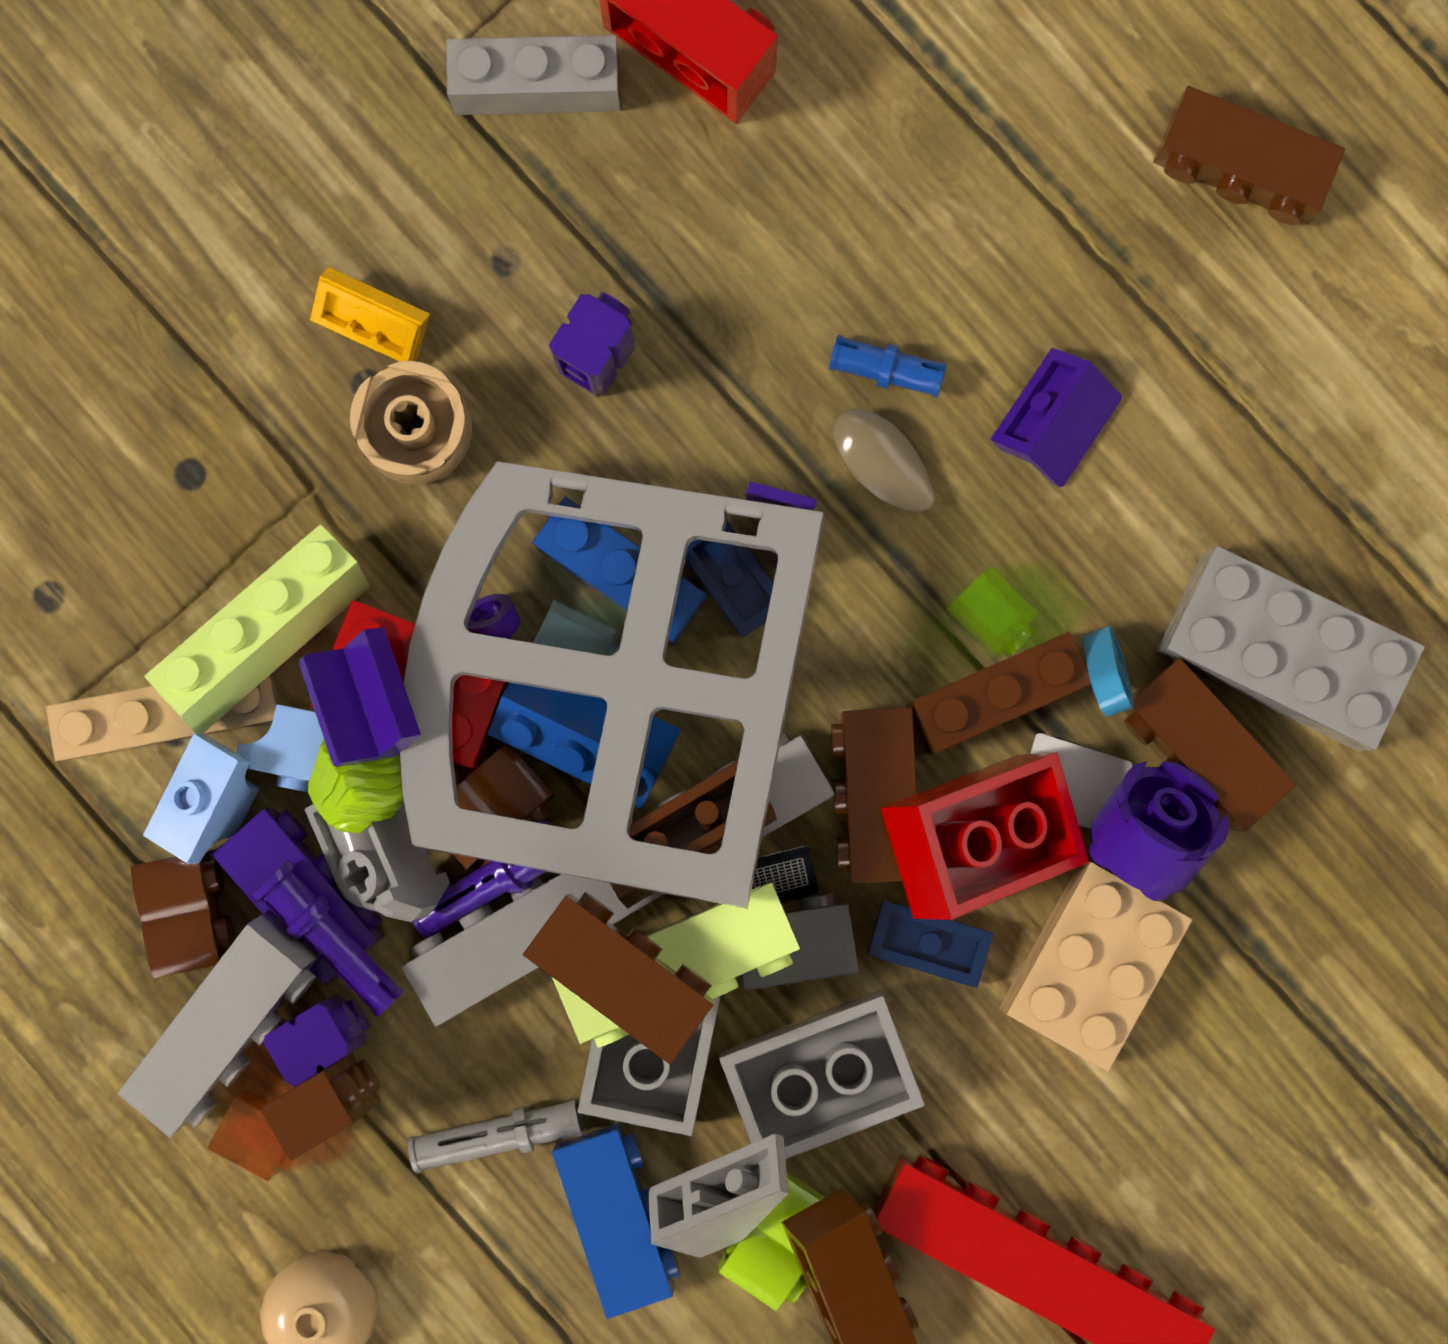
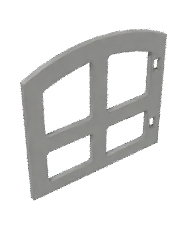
[400,461,825,909]

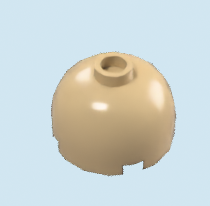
[260,1251,379,1344]

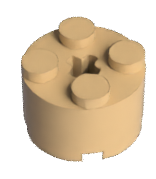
[350,361,472,485]

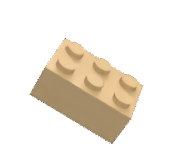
[999,862,1193,1072]

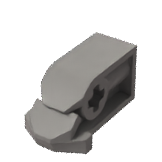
[305,800,450,922]

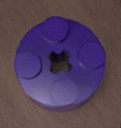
[1089,761,1229,901]

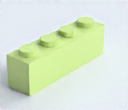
[144,524,370,734]
[552,882,800,1048]

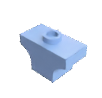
[237,704,324,792]
[143,734,260,863]

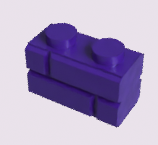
[549,292,635,397]
[264,994,370,1087]

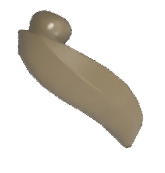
[833,409,934,512]

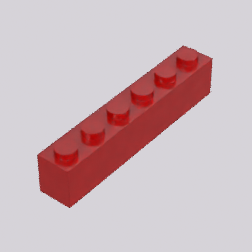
[873,1154,1215,1344]

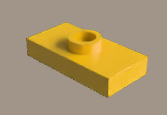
[310,267,430,361]

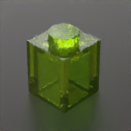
[945,566,1039,658]

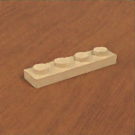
[45,672,279,762]

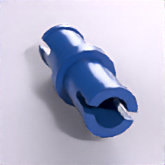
[829,334,947,398]

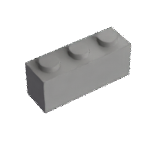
[446,35,621,115]

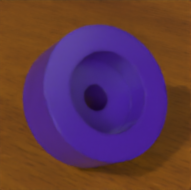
[467,594,521,640]

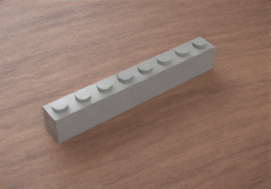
[402,732,835,1027]

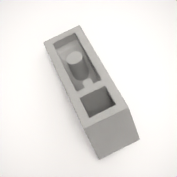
[648,1133,789,1258]

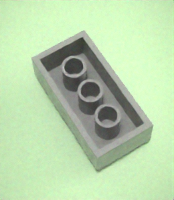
[1155,546,1425,752]

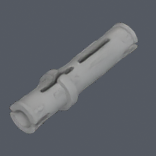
[407,1099,584,1174]

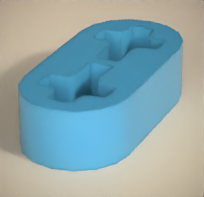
[1083,626,1134,717]

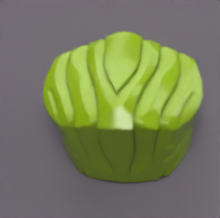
[308,739,404,833]

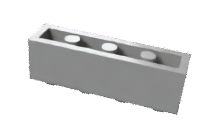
[117,909,320,1138]

